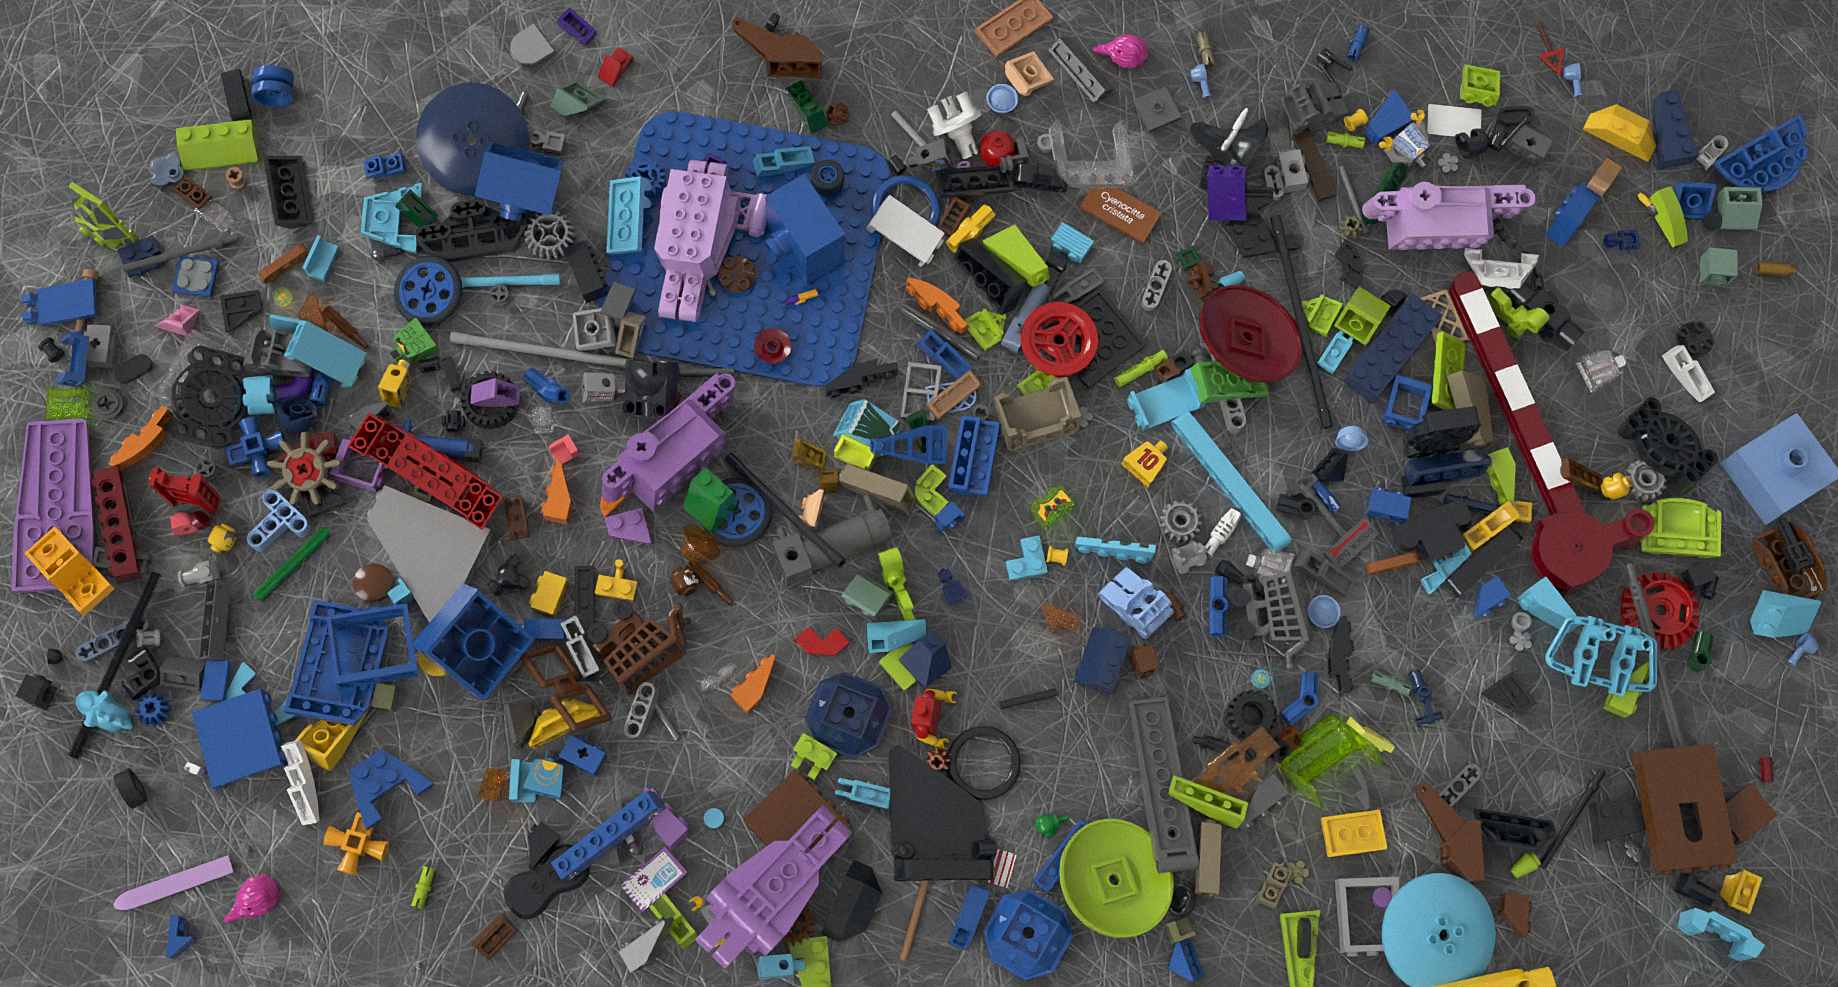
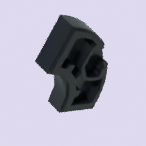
[1334,240,1363,289]

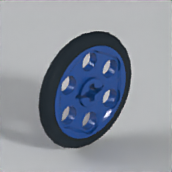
[393,256,462,326]
[703,477,773,547]

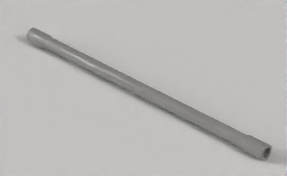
[450,331,627,368]

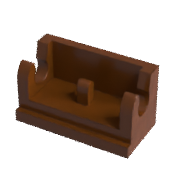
[504,495,530,541]

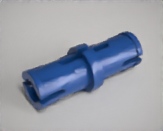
[1347,25,1370,61]

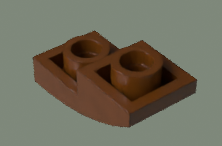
[173,176,212,210]

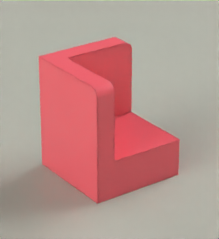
[548,435,580,465]

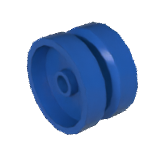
[251,65,294,107]

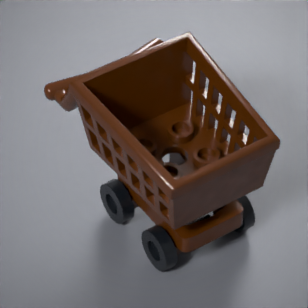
[587,600,691,694]

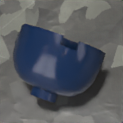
[277,397,317,433]

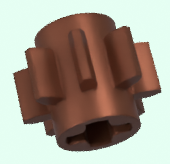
[826,101,849,126]
[926,746,951,772]

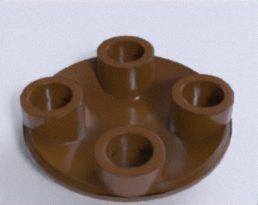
[718,256,756,293]
[353,563,392,602]

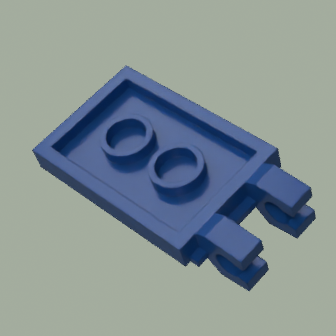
[22,278,98,326]

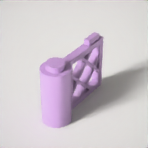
[732,191,767,237]

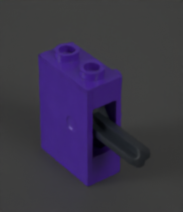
[1207,165,1274,220]

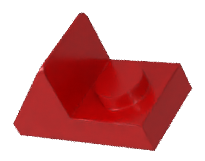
[598,47,634,87]

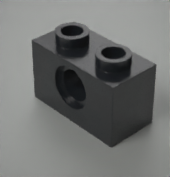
[16,673,57,711]

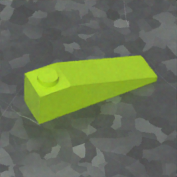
[1168,775,1248,829]

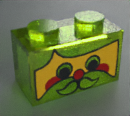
[1029,485,1075,530]

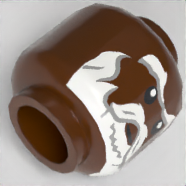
[670,567,699,597]

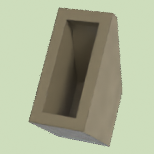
[615,311,646,358]

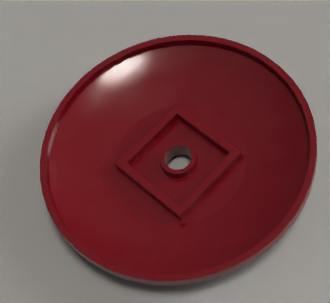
[1199,285,1302,383]

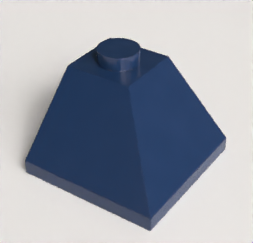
[899,630,952,689]

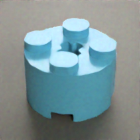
[243,375,278,415]

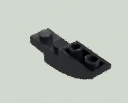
[825,359,898,398]
[1328,616,1354,697]

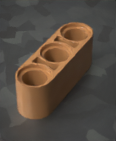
[1586,157,1622,197]

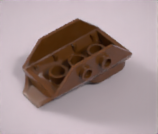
[1751,521,1826,600]

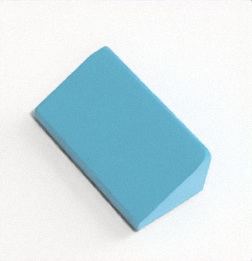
[270,315,303,334]

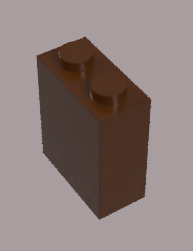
[1725,783,1777,845]

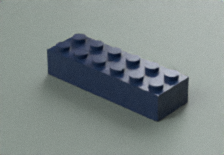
[1343,293,1443,404]

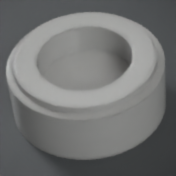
[1037,134,1056,153]
[1511,612,1532,632]

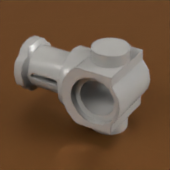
[178,560,221,588]

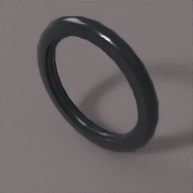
[946,726,1021,800]

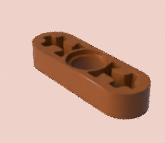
[258,244,309,284]
[1366,552,1421,576]

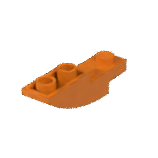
[906,277,968,335]
[109,405,173,471]

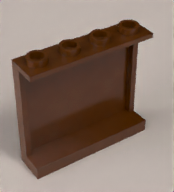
[743,769,850,850]

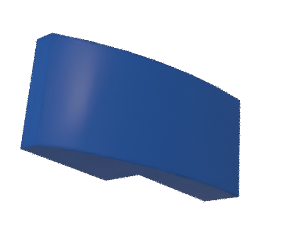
[363,153,406,178]
[524,619,566,639]

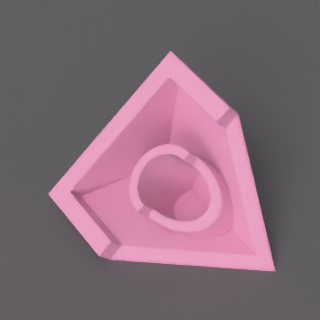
[154,305,200,337]

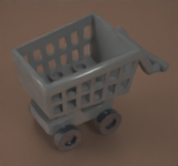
[1230,571,1313,670]

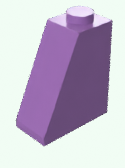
[470,379,520,408]

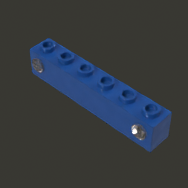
[551,791,665,880]

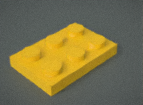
[1320,810,1388,858]

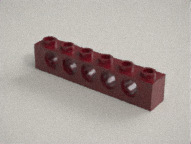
[92,466,142,584]

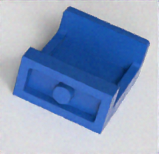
[56,331,89,387]

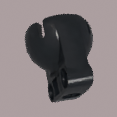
[622,359,680,419]

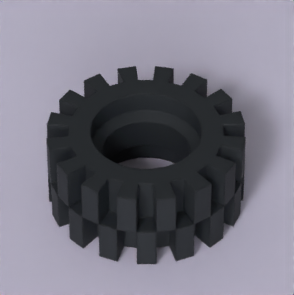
[1199,156,1221,190]

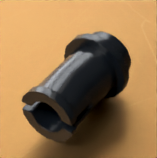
[1701,575,1719,600]

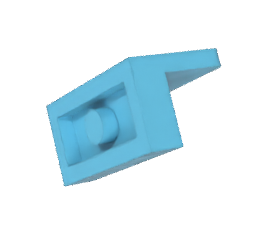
[303,235,339,282]
[509,759,536,803]

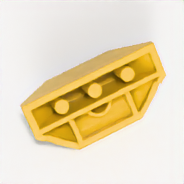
[1582,104,1656,162]
[528,699,601,750]

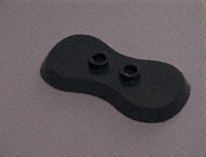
[503,844,589,920]

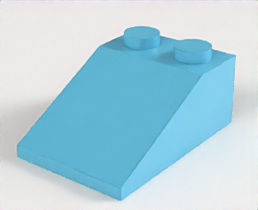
[1517,577,1581,634]
[1750,590,1821,638]

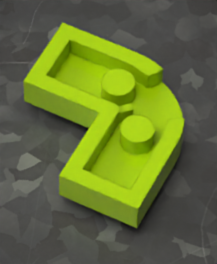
[915,464,949,517]

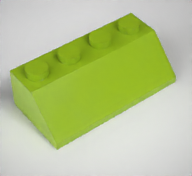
[176,120,259,172]

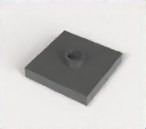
[1133,86,1182,133]

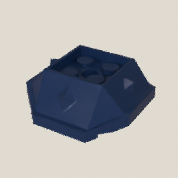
[805,672,893,760]

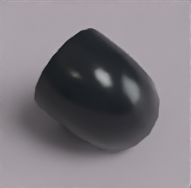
[1381,289,1407,315]

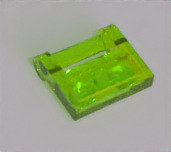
[45,387,89,421]

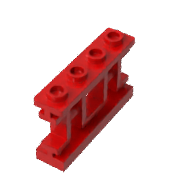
[149,466,221,515]

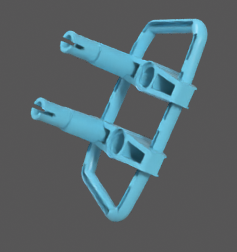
[1545,616,1657,697]

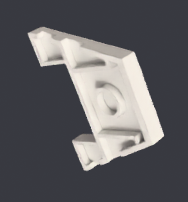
[1464,248,1539,289]

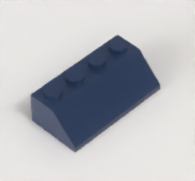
[1404,447,1492,486]

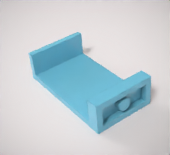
[284,321,366,388]
[1127,369,1207,431]

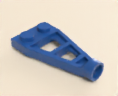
[870,425,947,464]

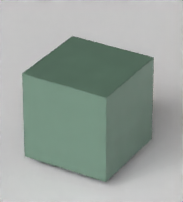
[1700,247,1738,286]

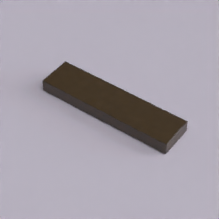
[1292,130,1337,201]

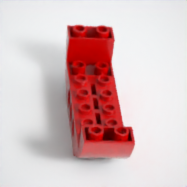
[348,413,503,530]

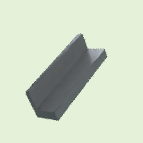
[1048,37,1115,103]

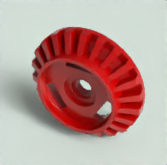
[1020,302,1098,377]
[1620,572,1700,650]

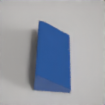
[201,660,230,702]

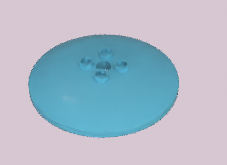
[1382,873,1496,987]

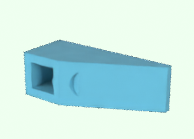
[867,619,926,653]

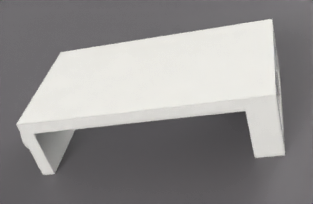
[866,195,944,267]

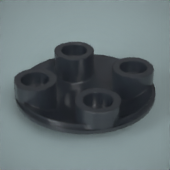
[1677,321,1715,356]

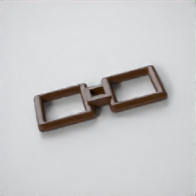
[520,643,612,732]

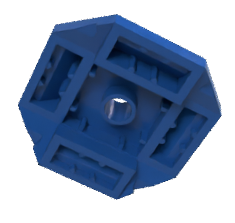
[983,889,1073,981]

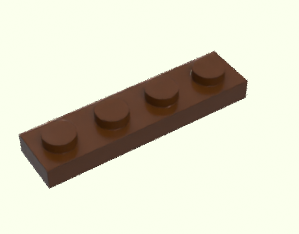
[1560,458,1603,494]

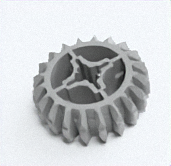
[524,210,576,260]

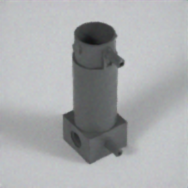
[772,494,892,586]

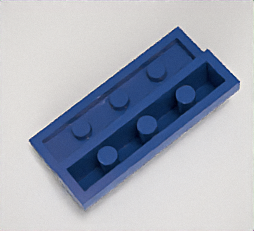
[948,415,1001,497]

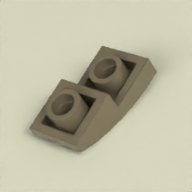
[1256,862,1293,909]

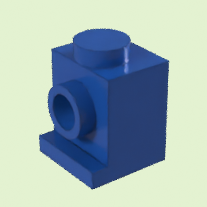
[934,501,965,532]

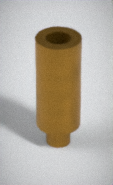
[1756,261,1796,277]

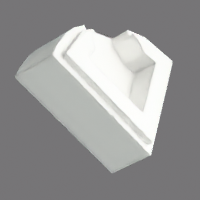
[184,762,206,777]

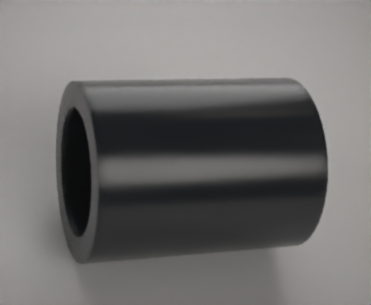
[887,155,907,176]

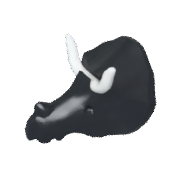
[1190,108,1269,166]

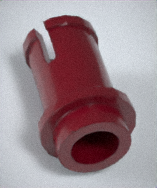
[1758,757,1774,782]

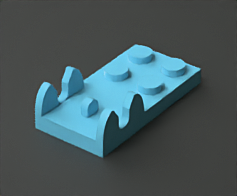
[606,176,652,255]

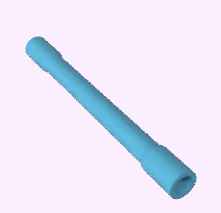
[460,274,560,288]

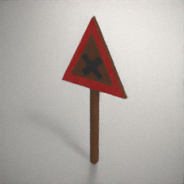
[1537,21,1564,76]

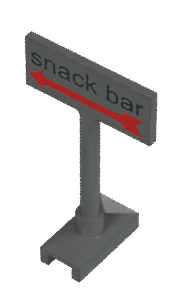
[1287,474,1380,569]

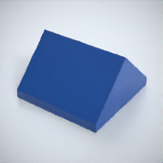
[1673,181,1717,219]

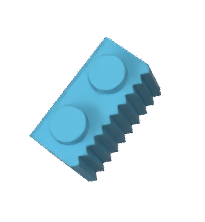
[1050,222,1094,264]

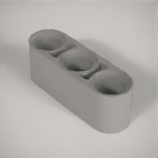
[624,682,660,739]

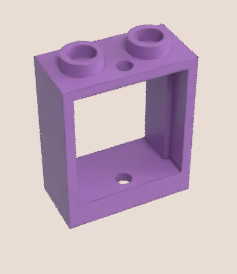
[329,439,389,492]

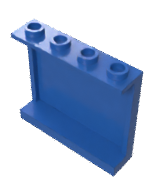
[192,689,287,790]

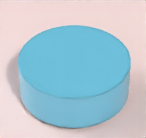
[704,808,724,829]

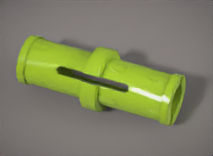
[1326,131,1365,149]
[411,866,436,909]

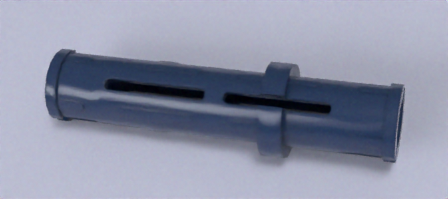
[1444,493,1502,515]

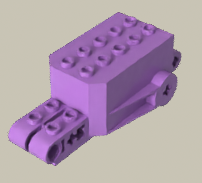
[602,373,735,512]
[695,805,853,969]

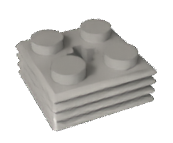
[573,308,616,351]

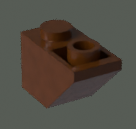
[1499,893,1532,938]

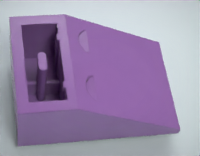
[643,786,690,852]

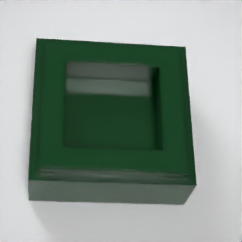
[1176,246,1200,271]

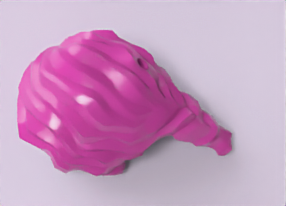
[1093,35,1148,69]
[224,874,280,923]

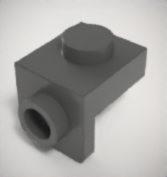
[1011,136,1029,168]

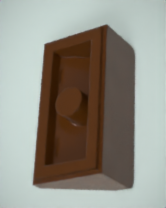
[472,913,517,960]

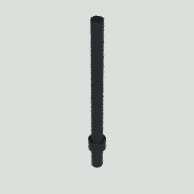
[1539,768,1606,869]

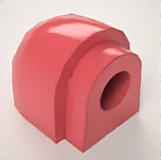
[170,512,198,535]

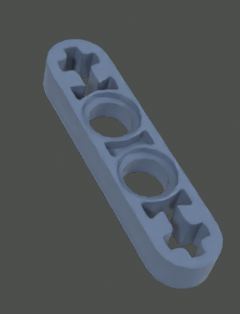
[75,616,151,663]

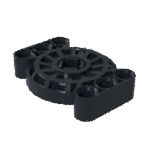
[170,346,246,449]
[1618,397,1718,492]
[1403,406,1481,459]

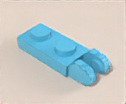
[1317,330,1354,374]
[835,778,890,810]

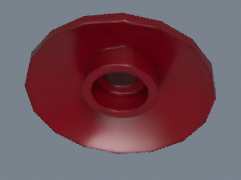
[753,328,791,365]

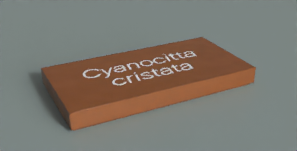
[1079,177,1162,244]

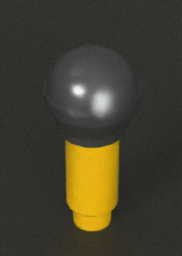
[1637,192,1658,216]

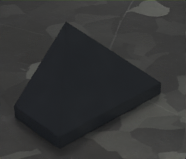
[1310,448,1348,482]

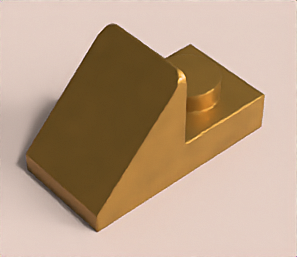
[791,438,827,469]

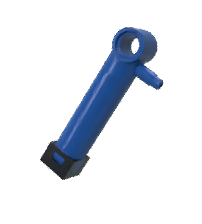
[403,419,484,463]

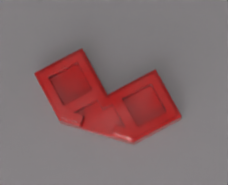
[795,626,850,656]

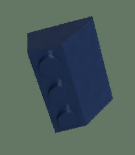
[1074,628,1132,695]

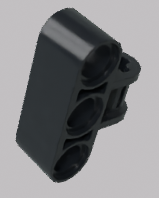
[1014,161,1069,193]

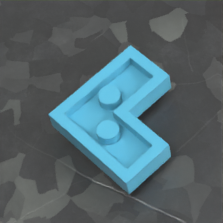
[1006,536,1048,581]

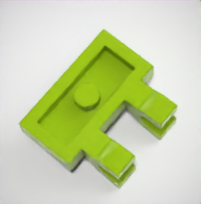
[791,732,837,780]

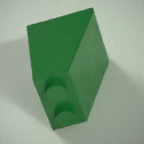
[683,467,738,533]

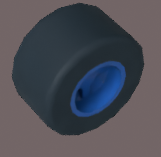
[811,159,844,196]

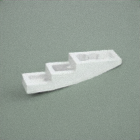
[281,740,319,825]

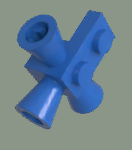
[225,417,286,478]

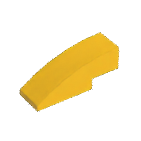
[1462,501,1520,552]

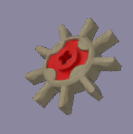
[267,432,343,505]

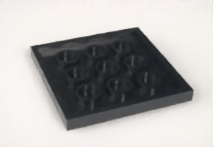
[1043,288,1147,389]

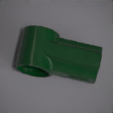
[1688,631,1714,672]

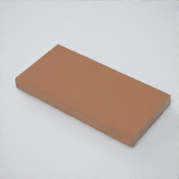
[975,0,1054,58]

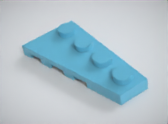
[1074,537,1156,564]

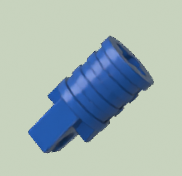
[309,371,331,405]
[1312,480,1341,514]

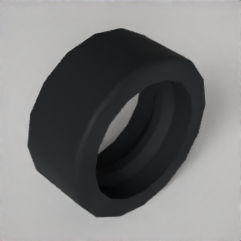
[114,768,148,809]

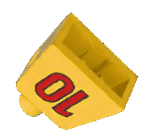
[1122,440,1168,488]

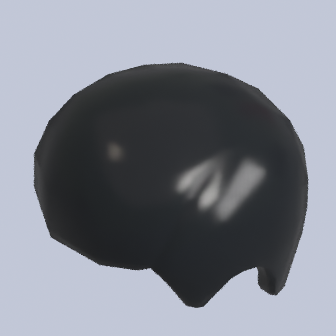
[1169,884,1197,917]

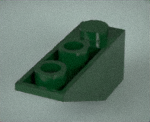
[785,81,827,133]

